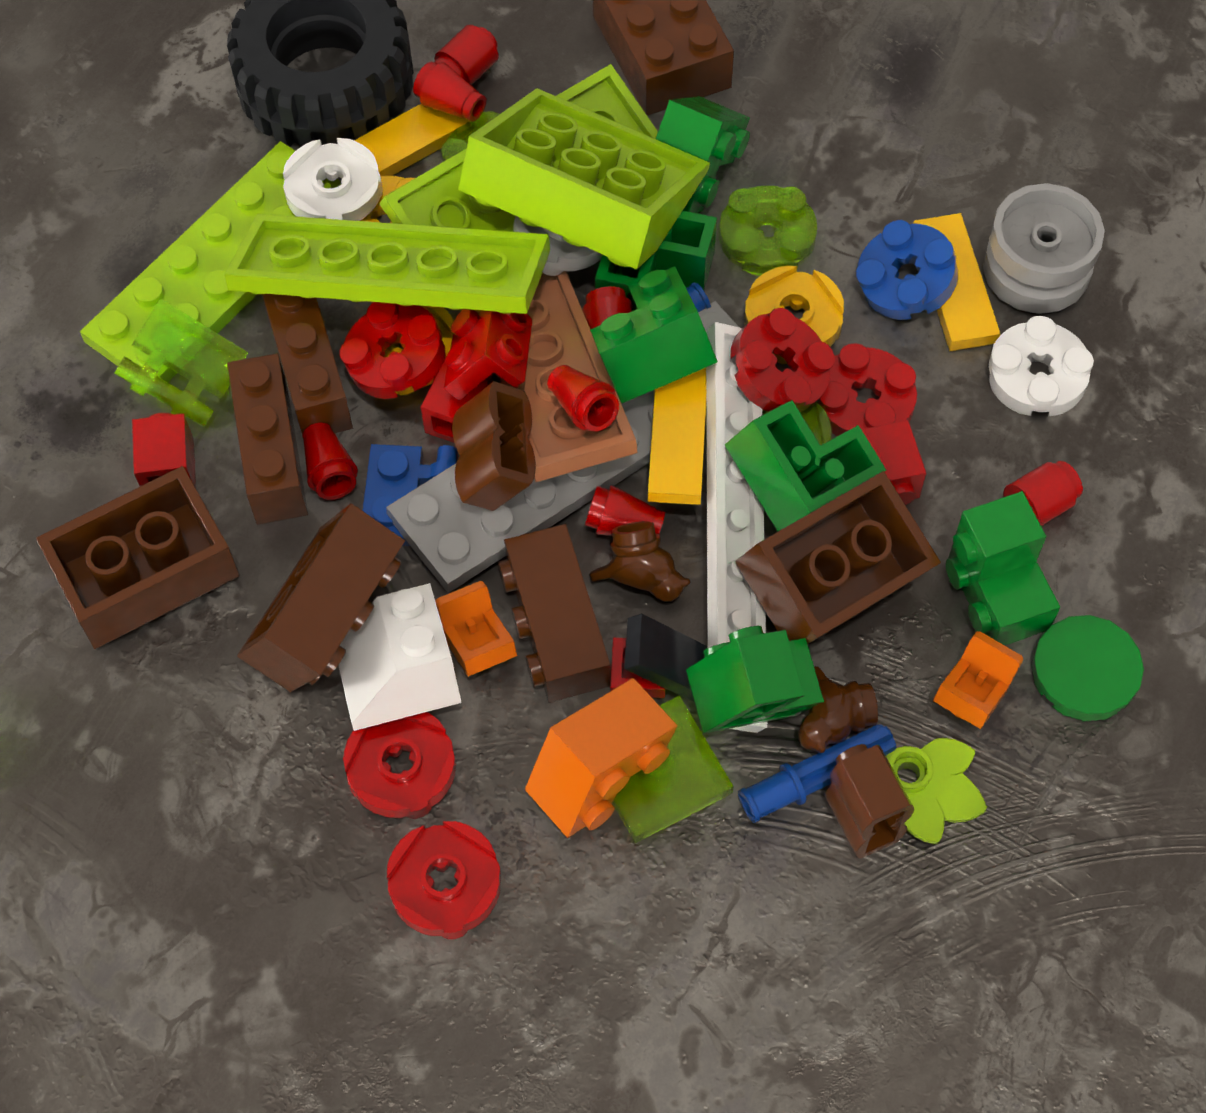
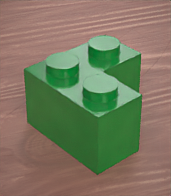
[656,96,750,213]
[595,211,717,311]
[590,266,718,403]
[725,400,886,531]
[945,491,1060,646]
[686,626,824,733]

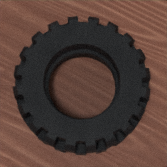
[227,0,414,147]

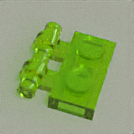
[114,299,249,427]

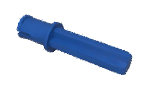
[738,724,897,823]

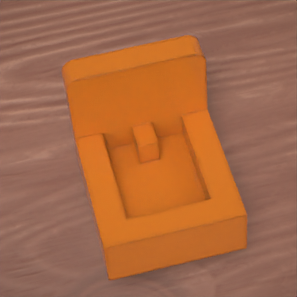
[435,581,517,677]
[933,631,1024,729]

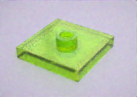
[613,695,734,843]

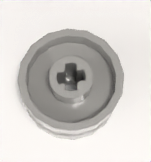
[983,183,1105,314]

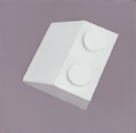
[338,583,462,731]

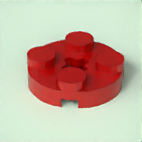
[340,302,445,399]
[731,308,835,412]
[815,343,917,436]
[343,712,456,819]
[387,821,501,939]

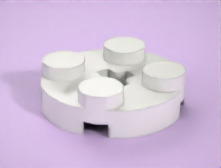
[283,138,383,221]
[988,316,1094,416]

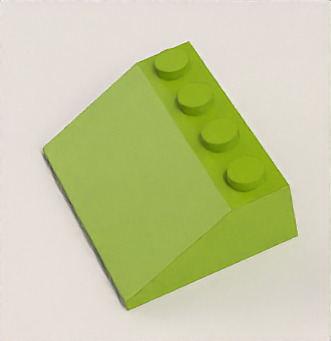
[458,88,710,270]

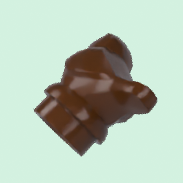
[589,521,691,602]
[798,666,878,753]

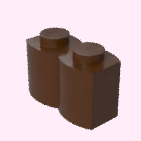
[452,381,536,511]
[825,744,914,858]

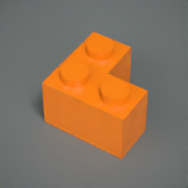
[525,678,678,838]

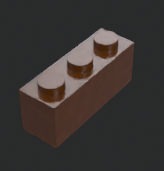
[262,294,353,434]
[227,353,308,525]
[498,524,611,703]

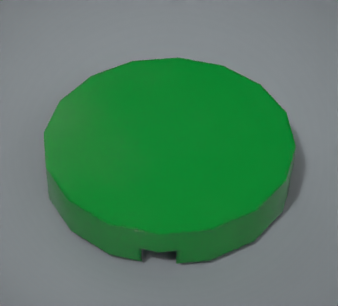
[1031,615,1144,721]

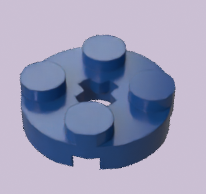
[856,220,958,320]

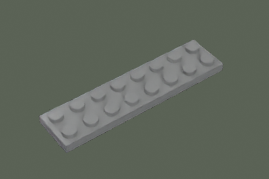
[386,301,739,593]

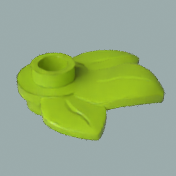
[886,738,987,844]

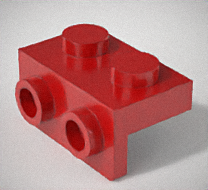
[444,309,532,400]

